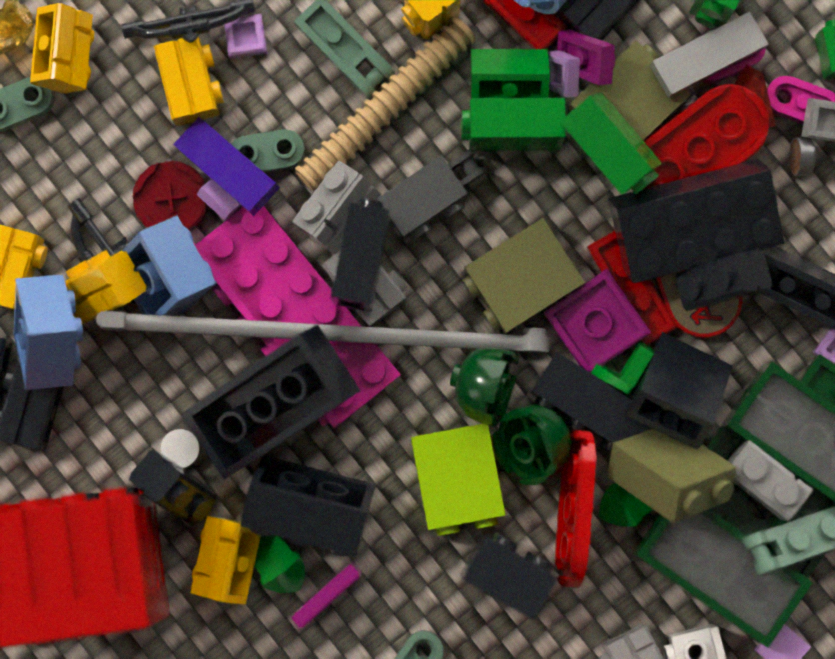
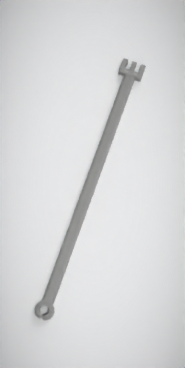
[96,311,550,353]

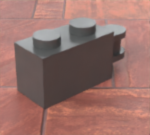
[377,149,487,241]

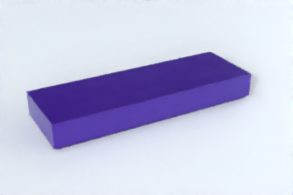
[173,117,280,216]

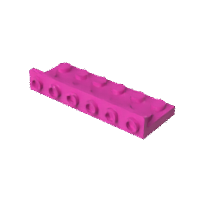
[193,206,401,429]

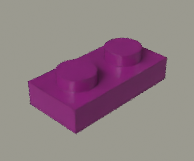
[557,30,615,85]

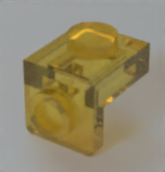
[0,0,34,55]

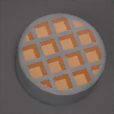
[789,137,816,176]

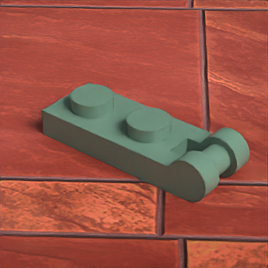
[294,0,395,99]
[742,506,835,577]

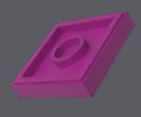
[543,269,651,373]
[291,561,362,628]

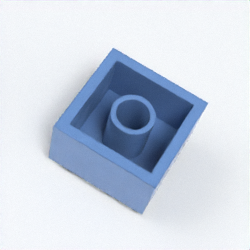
[122,216,216,316]
[13,275,83,390]

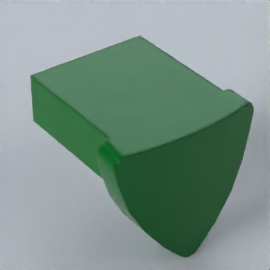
[591,341,654,395]
[599,482,654,527]
[254,535,305,593]

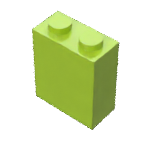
[411,424,505,536]

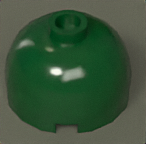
[450,347,519,427]
[493,405,572,486]

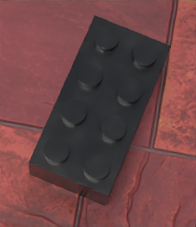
[608,159,785,284]
[182,324,361,480]

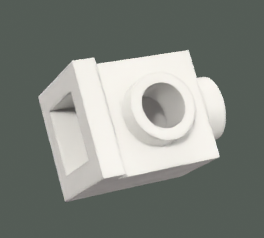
[663,624,726,659]

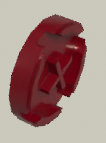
[133,161,209,232]

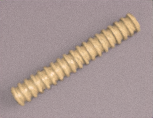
[295,17,476,192]

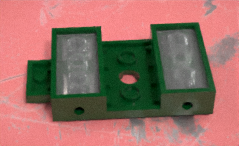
[632,354,835,648]

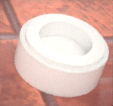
[161,429,201,468]

